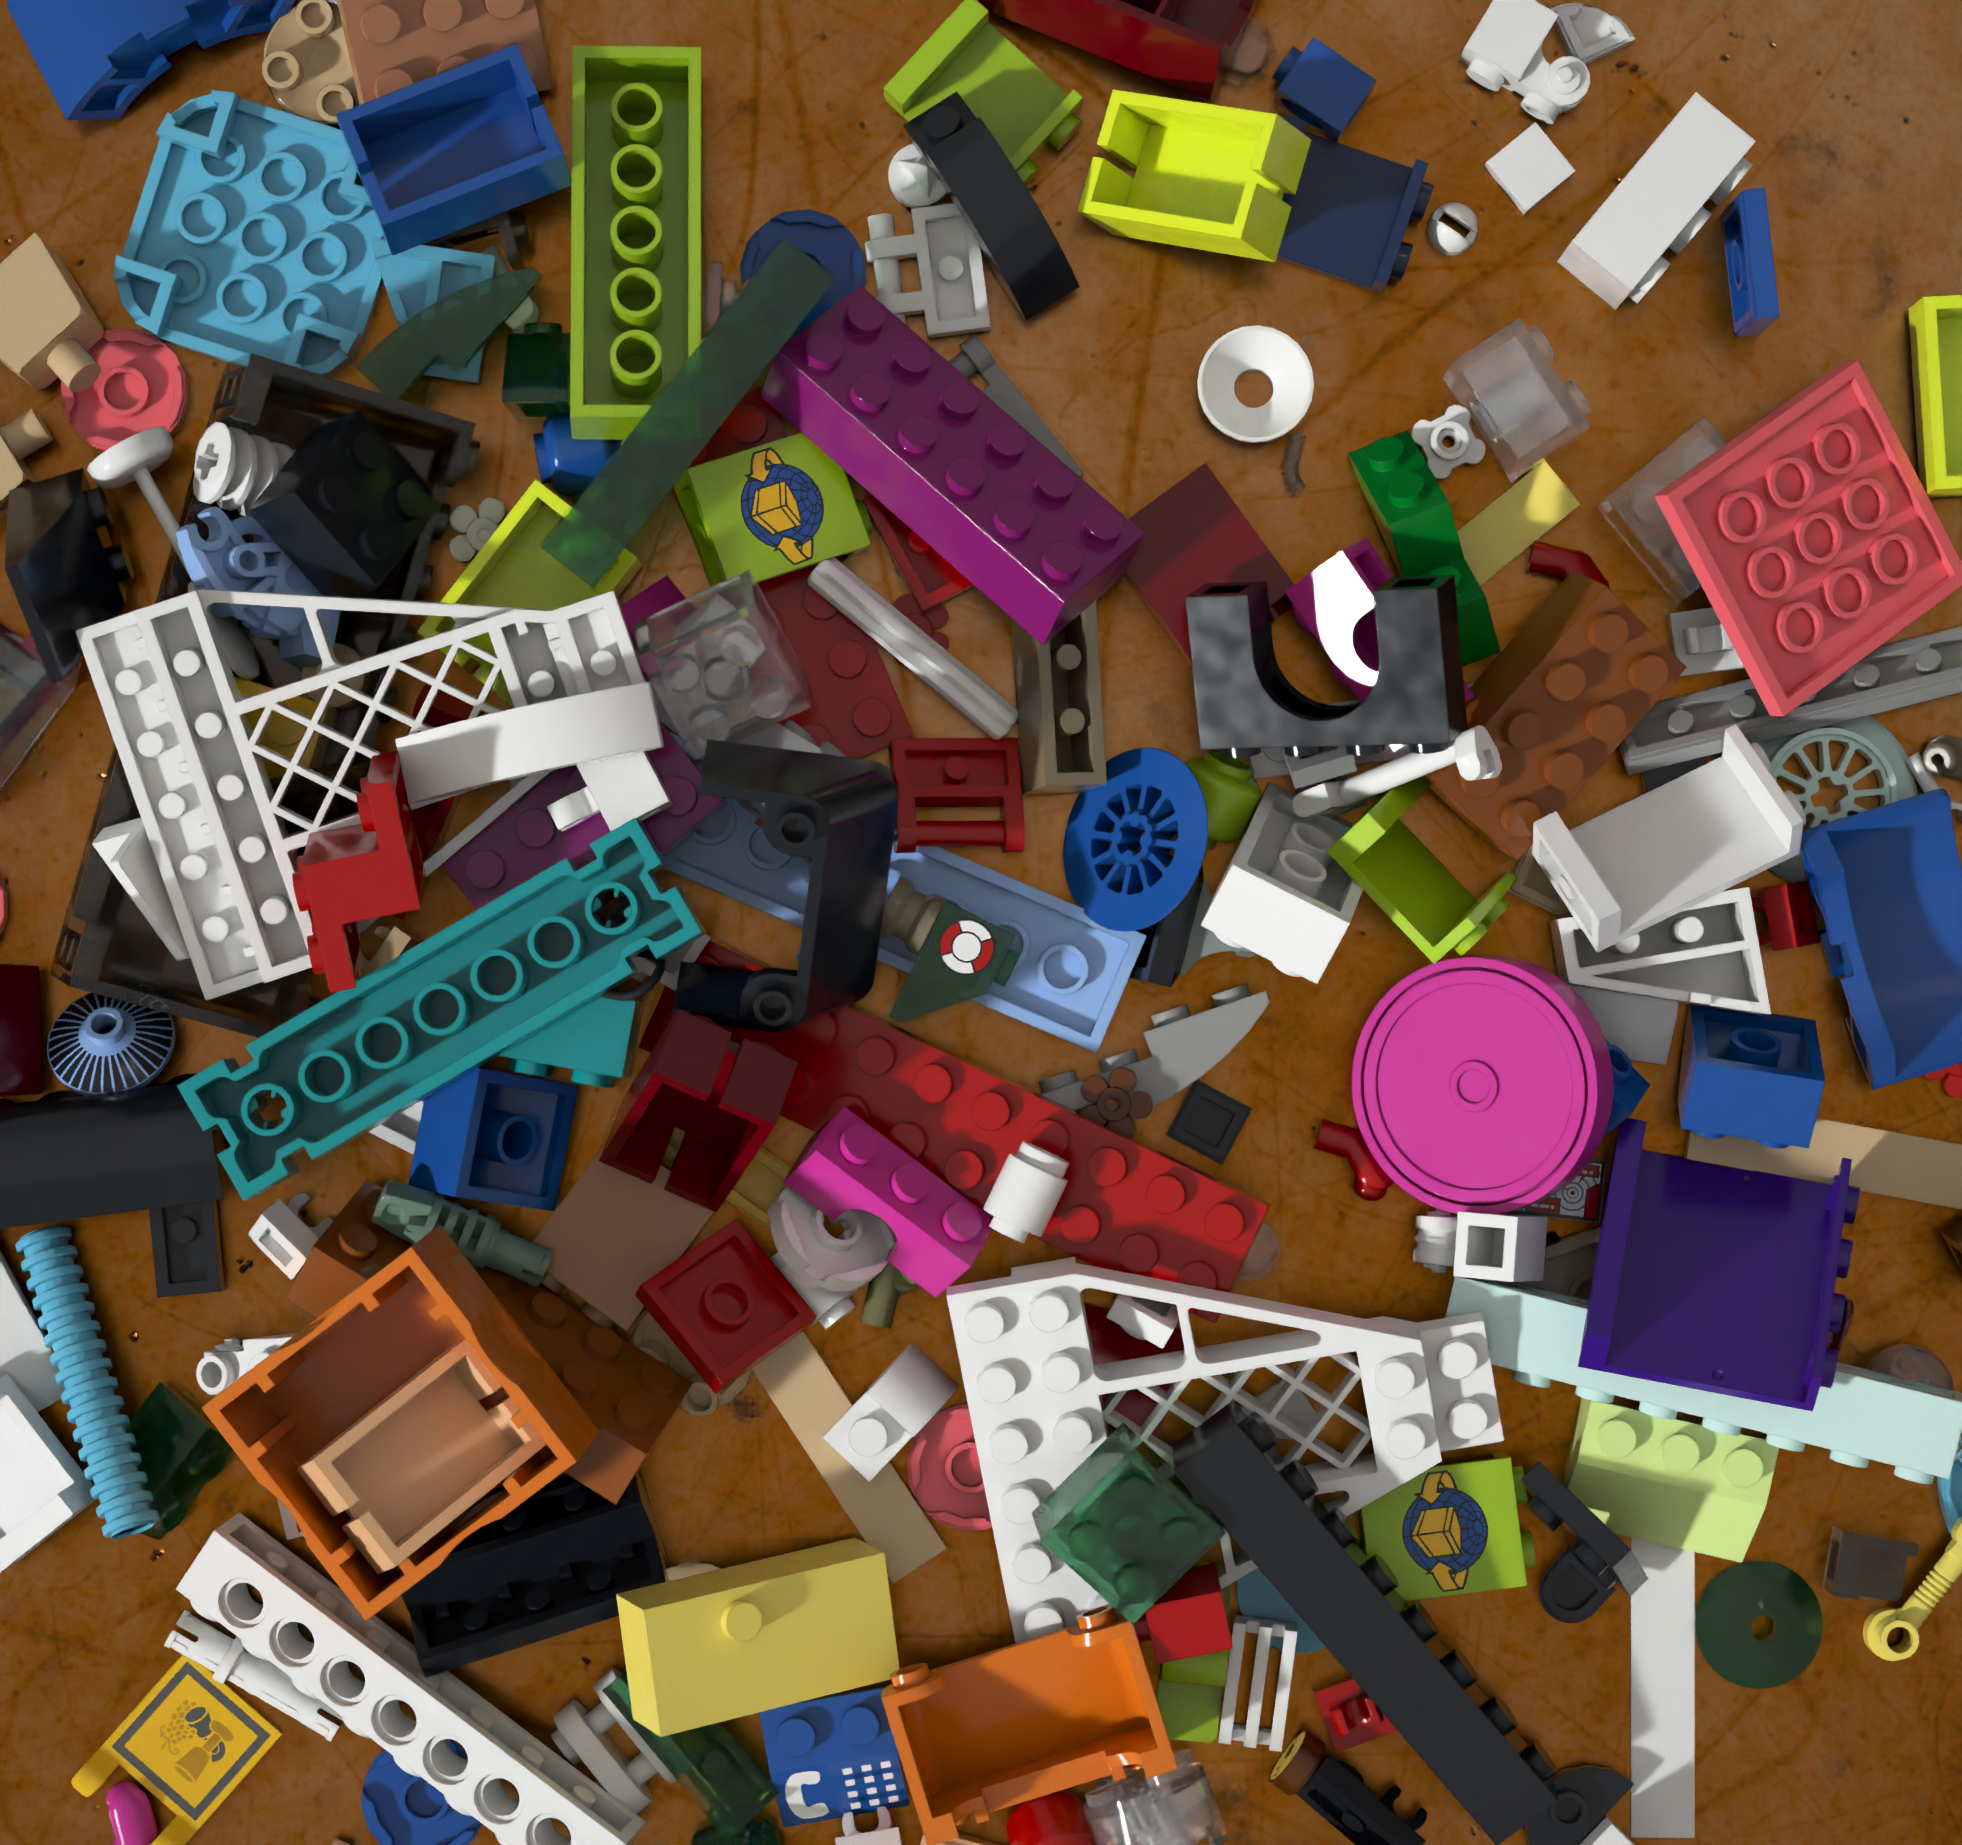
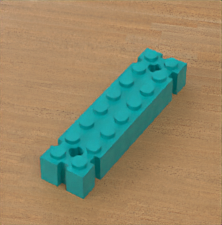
[177,818,707,1201]

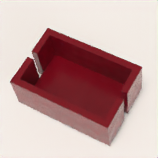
[599,1009,798,1213]

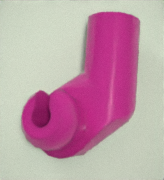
[106,1781,157,1845]

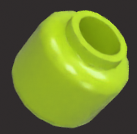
[1185,750,1261,850]

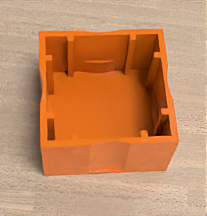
[201,1224,600,1621]

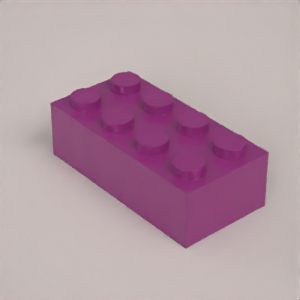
[440,720,728,910]

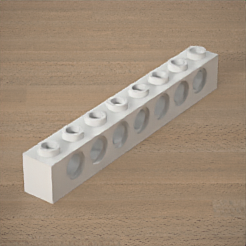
[176,1512,646,1845]

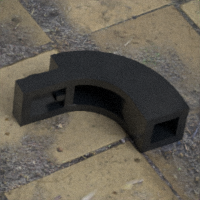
[903,91,1080,321]

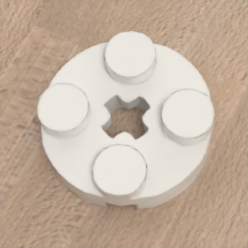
[767,1185,896,1291]

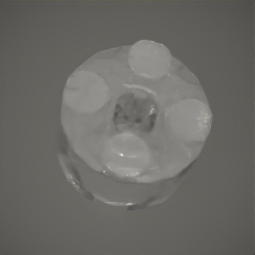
[1083,1748,1229,1845]

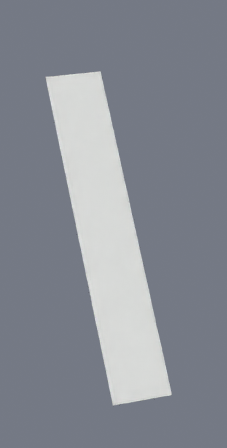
[1631,1537,1695,1838]

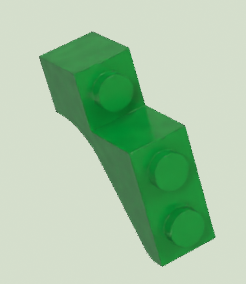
[1349,430,1501,667]

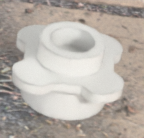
[1411,405,1485,479]

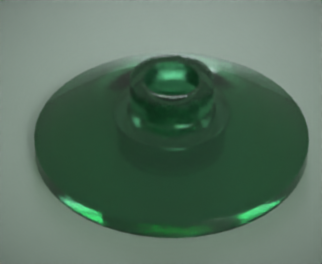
[1694,1560,1823,1689]

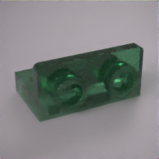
[90,1382,232,1540]

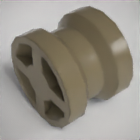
[880,876,947,956]

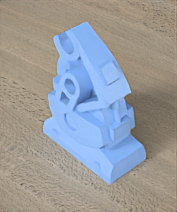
[175,506,341,668]

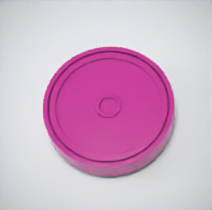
[1352,954,1613,1214]

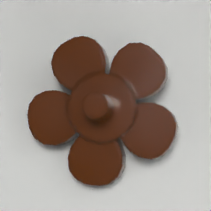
[1081,1067,1153,1138]

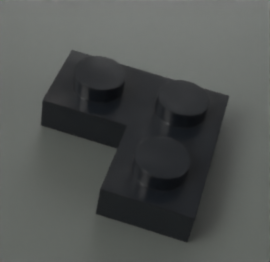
[1521,1461,1649,1597]

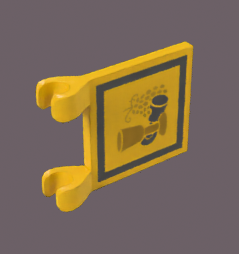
[71,1655,283,1845]

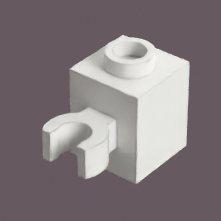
[547,751,674,832]

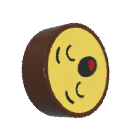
[1269,1729,1326,1796]

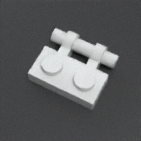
[864,203,991,338]

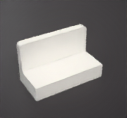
[92,817,190,961]

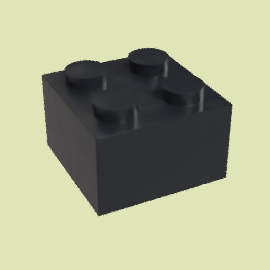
[248,409,442,597]

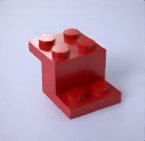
[292,751,426,993]

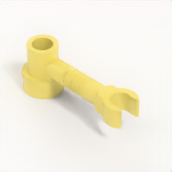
[1863,1517,1962,1661]

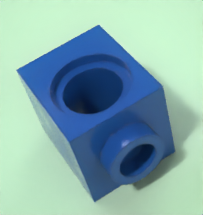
[1272,37,1377,142]

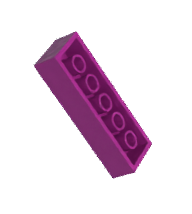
[760,285,1145,645]

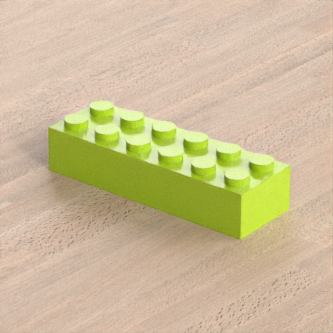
[570,45,701,440]

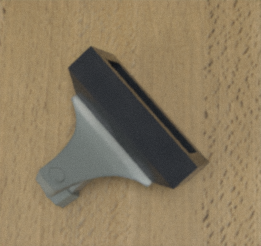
[1129,855,1256,987]

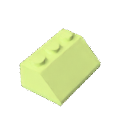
[1562,1397,1779,1563]

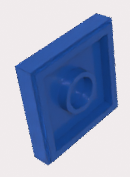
[1721,188,1780,337]

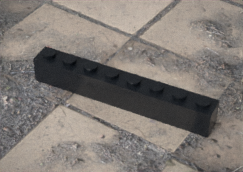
[1172,1400,1558,1845]

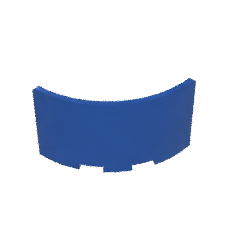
[7,0,295,120]
[1800,789,1962,1090]

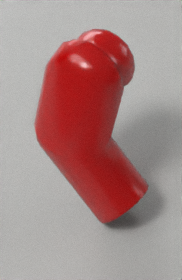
[1527,541,1610,589]
[1313,1119,1394,1201]

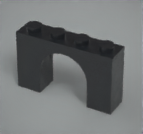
[1185,575,1468,758]

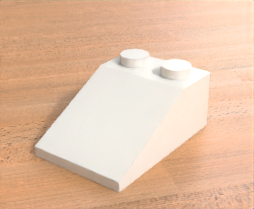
[1201,782,1363,984]

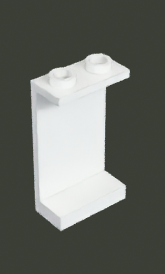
[1532,724,1806,953]

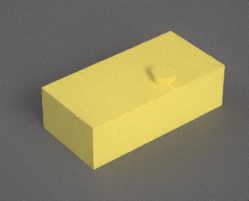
[616,1537,900,1737]

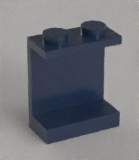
[1277,113,1434,293]

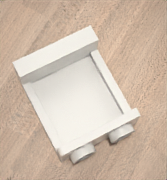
[0,1374,96,1574]

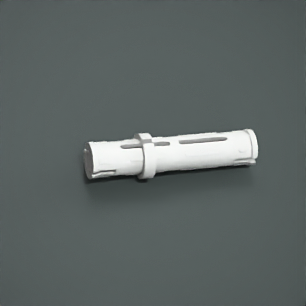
[164,1610,343,1742]

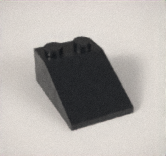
[5,468,134,682]

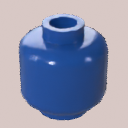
[533,412,629,496]

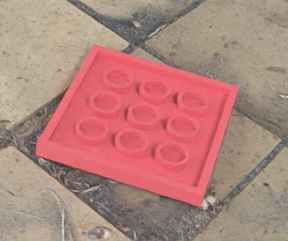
[1654,360,1962,717]

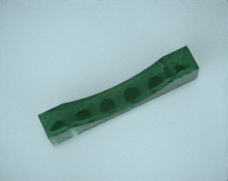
[538,237,836,588]

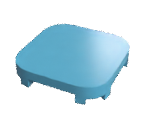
[113,90,385,384]

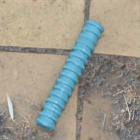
[15,1225,159,1539]

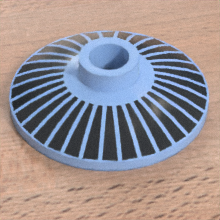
[47,987,176,1096]

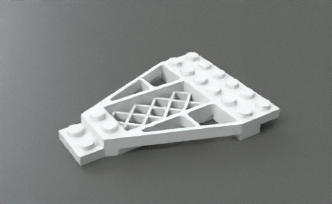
[75,588,646,1001]
[946,1257,1504,1643]

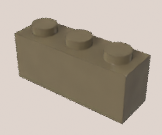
[1011,600,1107,794]

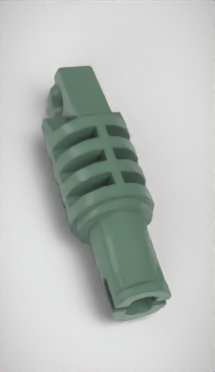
[372,1180,553,1288]

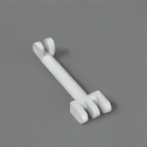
[1292,725,1502,818]

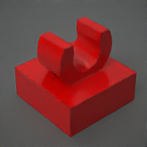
[1751,881,1820,951]
[1312,1676,1396,1753]

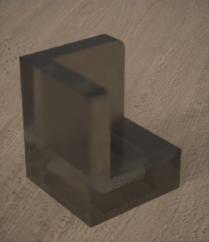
[1823,1525,1919,1602]

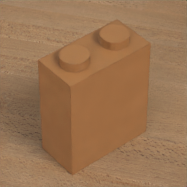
[532,1142,716,1331]

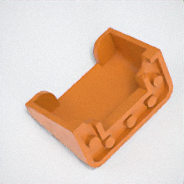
[881,1605,1178,1845]

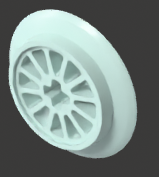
[1758,716,1917,883]

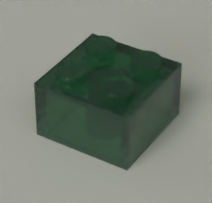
[1032,1423,1226,1624]

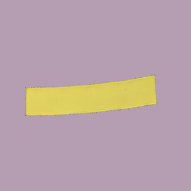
[1457,460,1580,586]

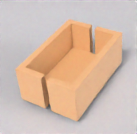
[296,1339,547,1574]

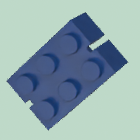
[336,44,571,256]

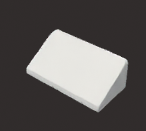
[1567,984,1679,1065]

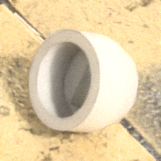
[1426,202,1479,256]

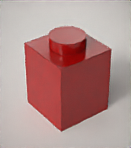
[1131,1562,1233,1664]

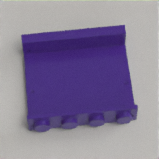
[1578,1118,1860,1411]

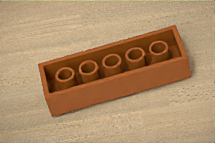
[286,1179,693,1504]

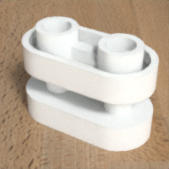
[551,1667,694,1814]

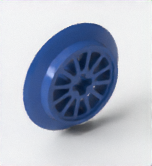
[1063,748,1208,932]

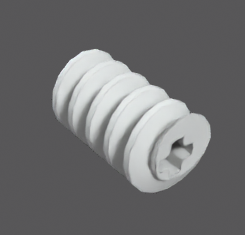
[193,421,296,517]

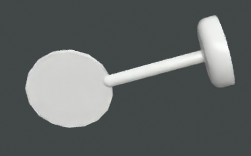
[87,426,259,681]

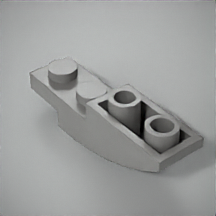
[1038,983,1270,1126]

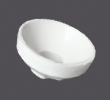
[1197,325,1314,443]

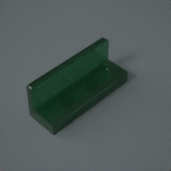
[602,1666,780,1839]

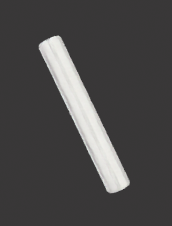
[807,558,1018,740]

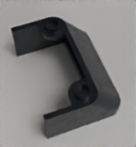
[672,739,899,1032]

